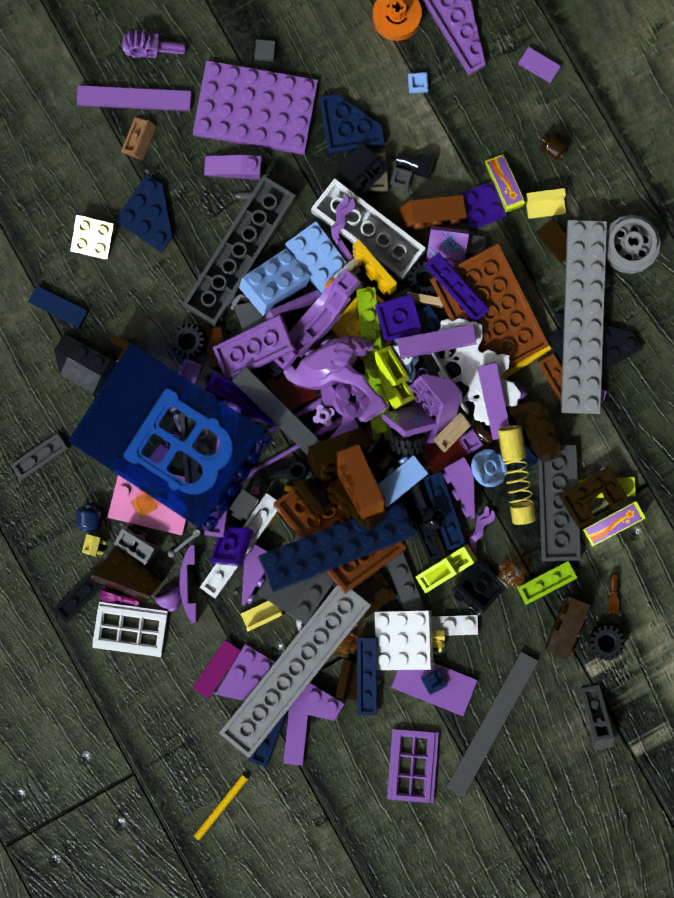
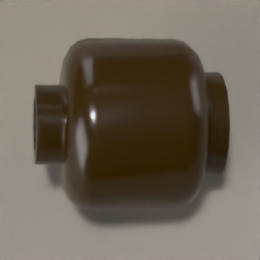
[540,132,569,160]

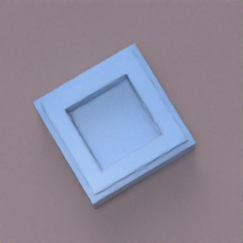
[408,72,428,94]

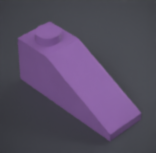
[204,155,262,180]

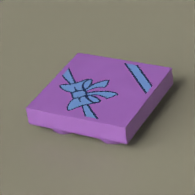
[426,226,469,263]
[382,405,437,438]

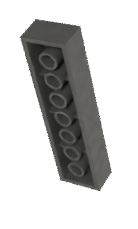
[182,175,296,328]

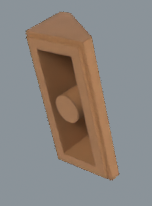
[121,117,156,160]

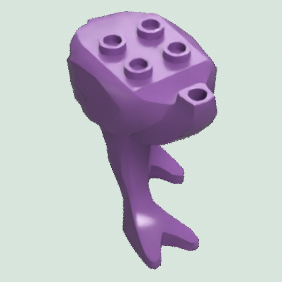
[283,336,390,438]

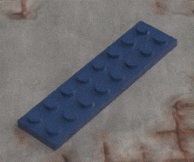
[258,500,416,593]

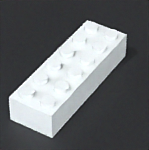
[311,178,426,282]

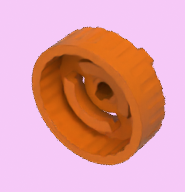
[373,0,422,41]

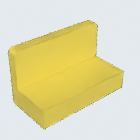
[525,188,566,219]
[241,601,284,631]

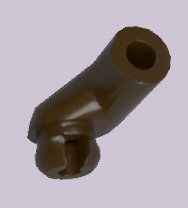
[474,419,494,444]

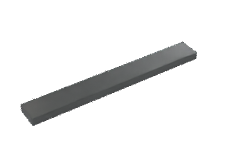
[446,652,538,797]

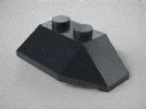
[54,334,130,394]

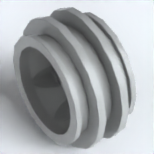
[606,215,661,274]

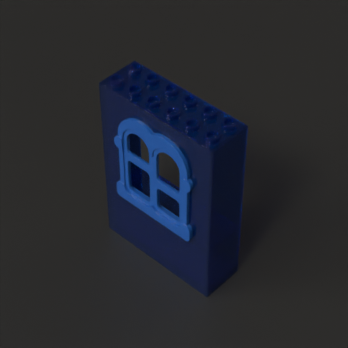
[68,343,272,531]

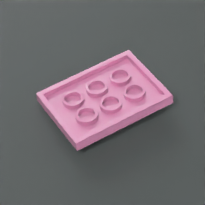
[108,462,187,536]

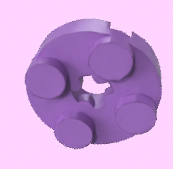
[332,383,369,419]

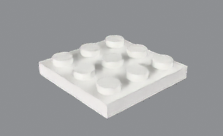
[374,610,433,670]

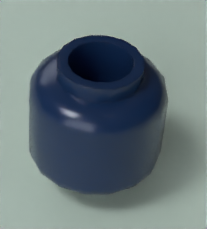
[75,503,101,532]

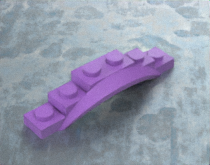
[274,269,361,371]

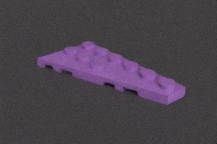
[423,0,486,76]
[216,644,345,721]

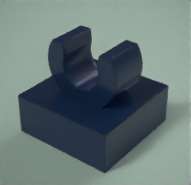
[420,668,447,695]

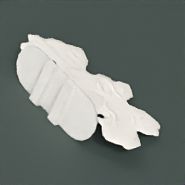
[431,318,521,426]

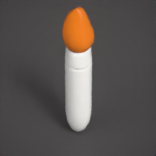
[324,258,359,289]

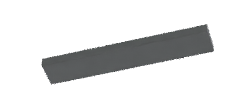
[232,366,321,454]

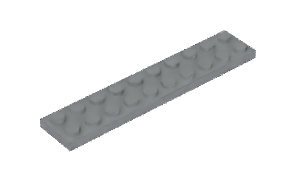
[561,220,607,414]
[219,586,371,758]

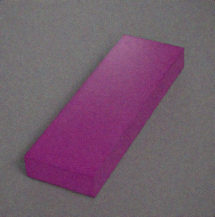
[193,640,241,699]

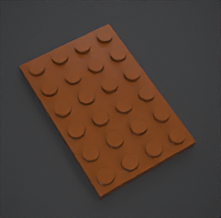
[429,243,549,367]
[273,475,406,594]

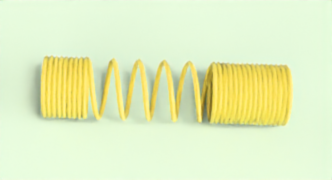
[497,425,536,525]

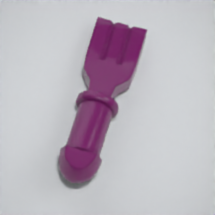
[100,588,141,606]

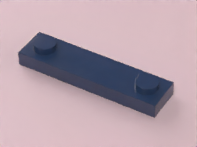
[423,472,466,551]
[357,637,378,716]

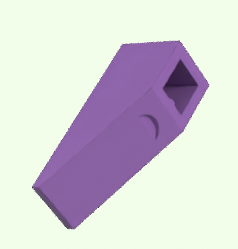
[442,457,475,519]
[242,544,267,606]

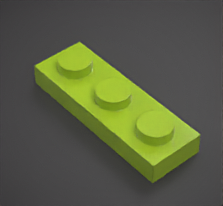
[517,561,577,605]

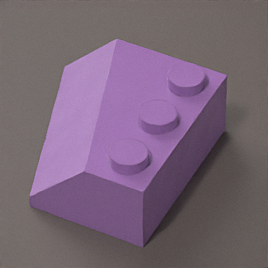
[409,374,462,433]

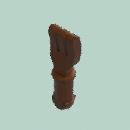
[607,573,619,614]

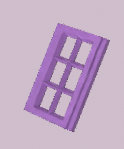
[387,729,439,803]

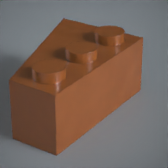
[397,195,467,231]
[337,444,385,519]

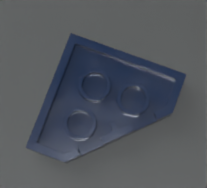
[319,94,384,154]
[115,174,173,253]

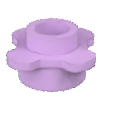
[313,405,335,426]

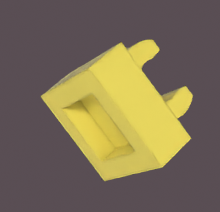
[82,534,106,556]
[432,630,445,652]

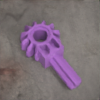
[122,29,185,58]

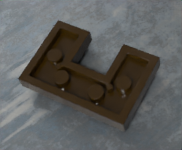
[559,466,629,529]

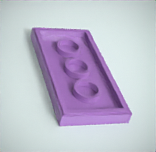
[213,314,296,381]
[391,663,477,716]

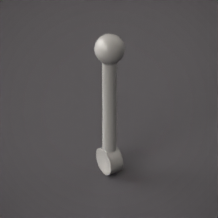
[168,529,201,558]

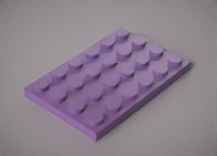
[193,61,318,155]

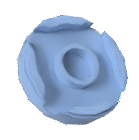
[471,449,507,487]

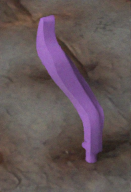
[331,195,355,244]
[469,506,495,554]

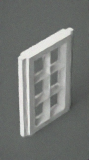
[92,602,168,657]

